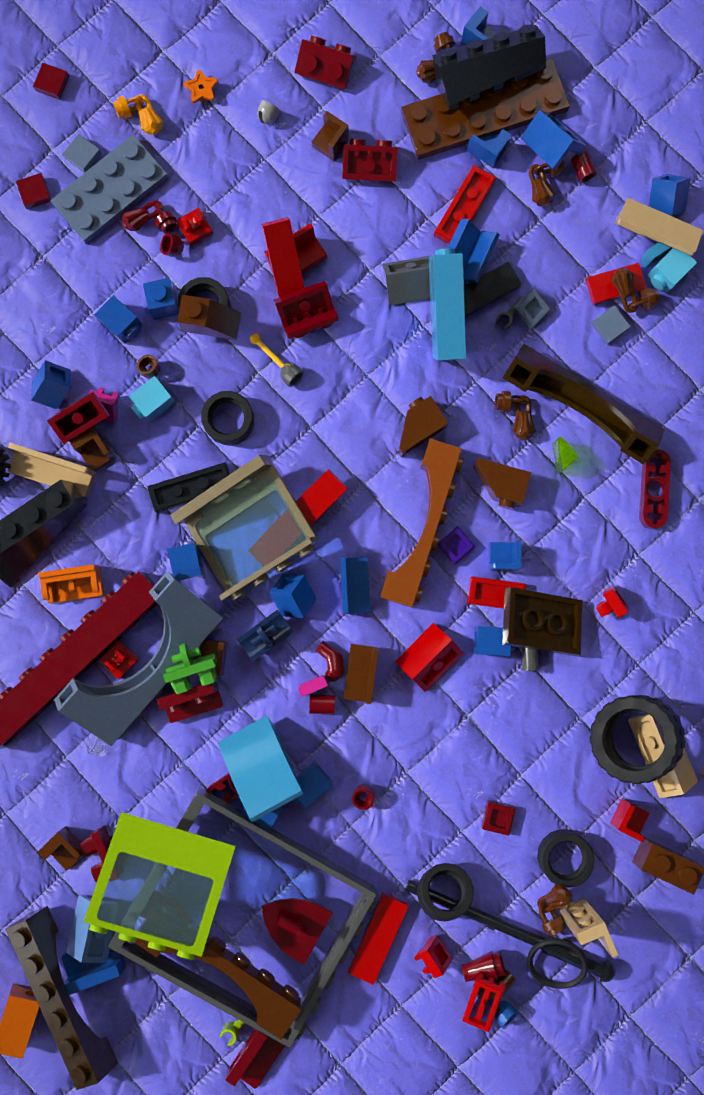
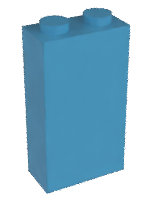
[429,248,466,360]

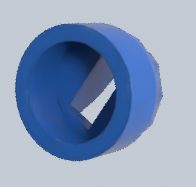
[494,1001,519,1028]

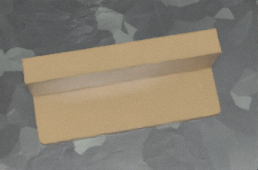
[615,198,703,256]
[7,443,96,498]
[628,713,698,798]
[559,898,619,958]

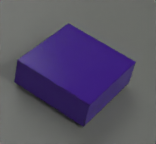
[437,526,476,565]

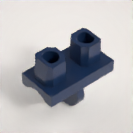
[236,610,294,662]

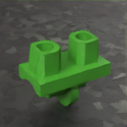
[163,643,217,694]

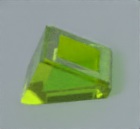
[552,436,578,474]

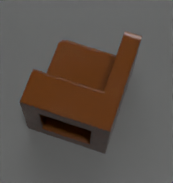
[312,111,349,162]
[69,426,116,471]
[197,639,228,676]
[37,826,84,870]

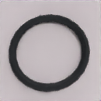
[527,938,588,989]

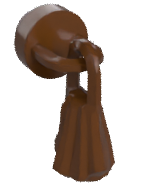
[416,32,456,83]
[529,160,565,207]
[611,267,660,313]
[494,391,536,440]
[537,884,572,937]

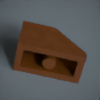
[177,295,241,340]
[398,396,449,457]
[473,458,531,510]

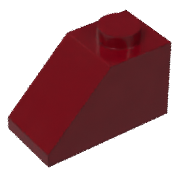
[47,391,110,444]

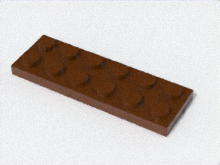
[401,58,570,160]

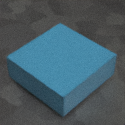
[640,242,672,268]

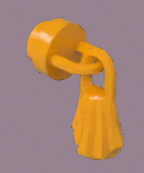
[113,94,164,135]

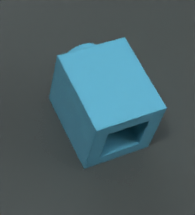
[647,248,697,294]
[129,376,176,422]

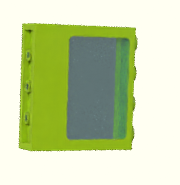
[83,812,235,960]

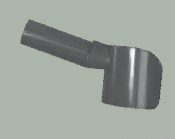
[496,296,523,330]

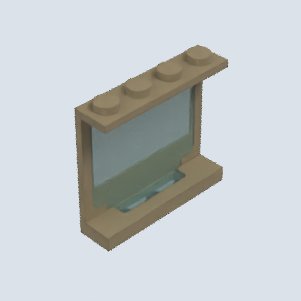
[170,455,320,601]

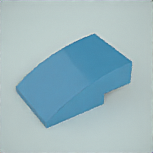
[218,715,304,822]

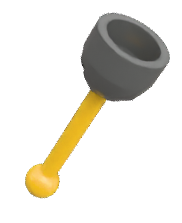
[250,334,304,387]

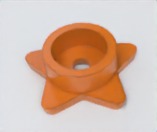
[184,69,218,103]

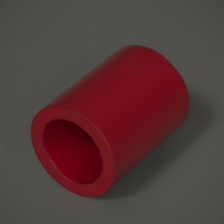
[570,150,597,183]
[309,694,335,715]

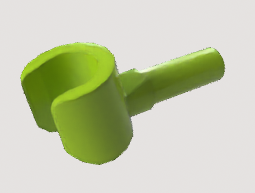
[220,1020,244,1046]

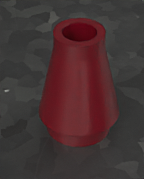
[462,951,506,982]

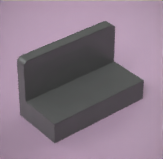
[382,255,432,305]

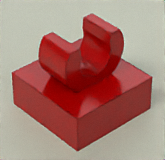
[176,207,213,247]
[596,584,629,618]
[99,640,140,680]
[414,935,453,979]

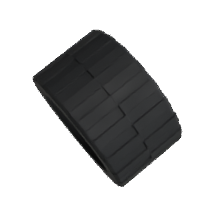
[590,695,686,784]

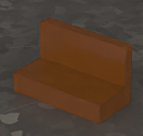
[343,644,379,704]

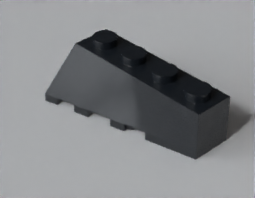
[432,25,546,111]
[0,480,87,588]

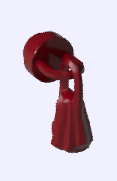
[122,200,177,234]

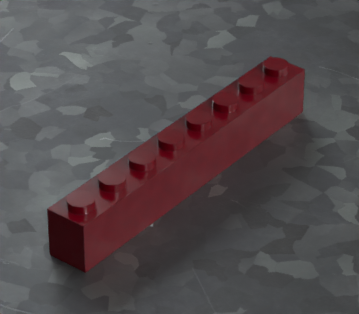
[0,571,158,749]

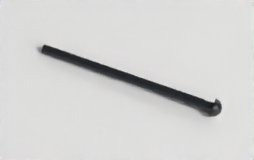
[405,880,616,982]

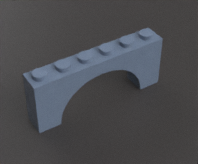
[54,571,223,746]

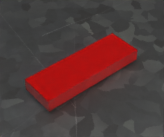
[433,165,497,244]
[261,217,305,298]
[348,892,409,985]

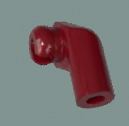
[315,640,345,682]

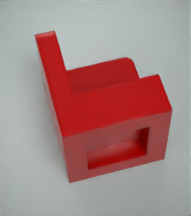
[610,799,650,843]

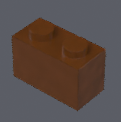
[632,838,704,895]

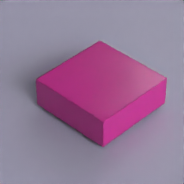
[298,675,329,697]

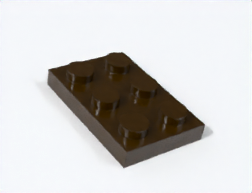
[502,587,583,656]

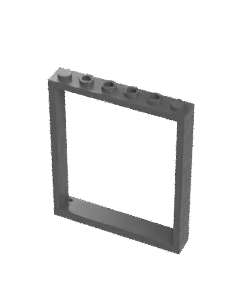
[108,787,377,1048]

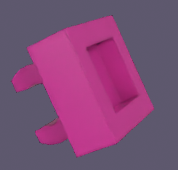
[89,387,118,423]

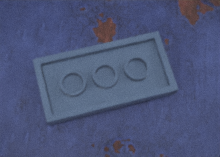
[50,135,169,245]

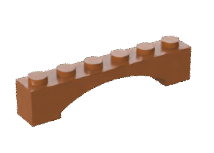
[380,439,464,608]

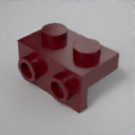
[294,35,357,89]
[274,281,339,339]

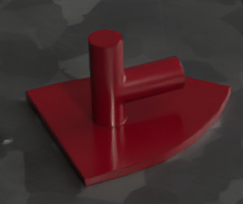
[261,898,333,965]

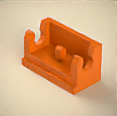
[38,564,105,604]
[0,984,39,1059]

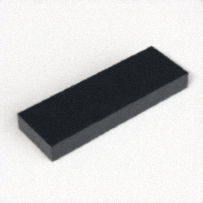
[464,261,522,318]
[147,462,230,513]

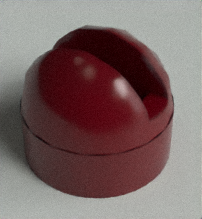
[160,233,184,257]
[352,784,375,810]

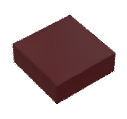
[33,62,70,100]
[16,173,51,209]
[481,800,516,836]

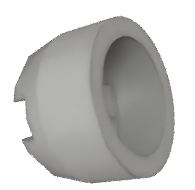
[257,100,280,125]

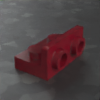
[342,139,398,182]
[157,682,223,723]

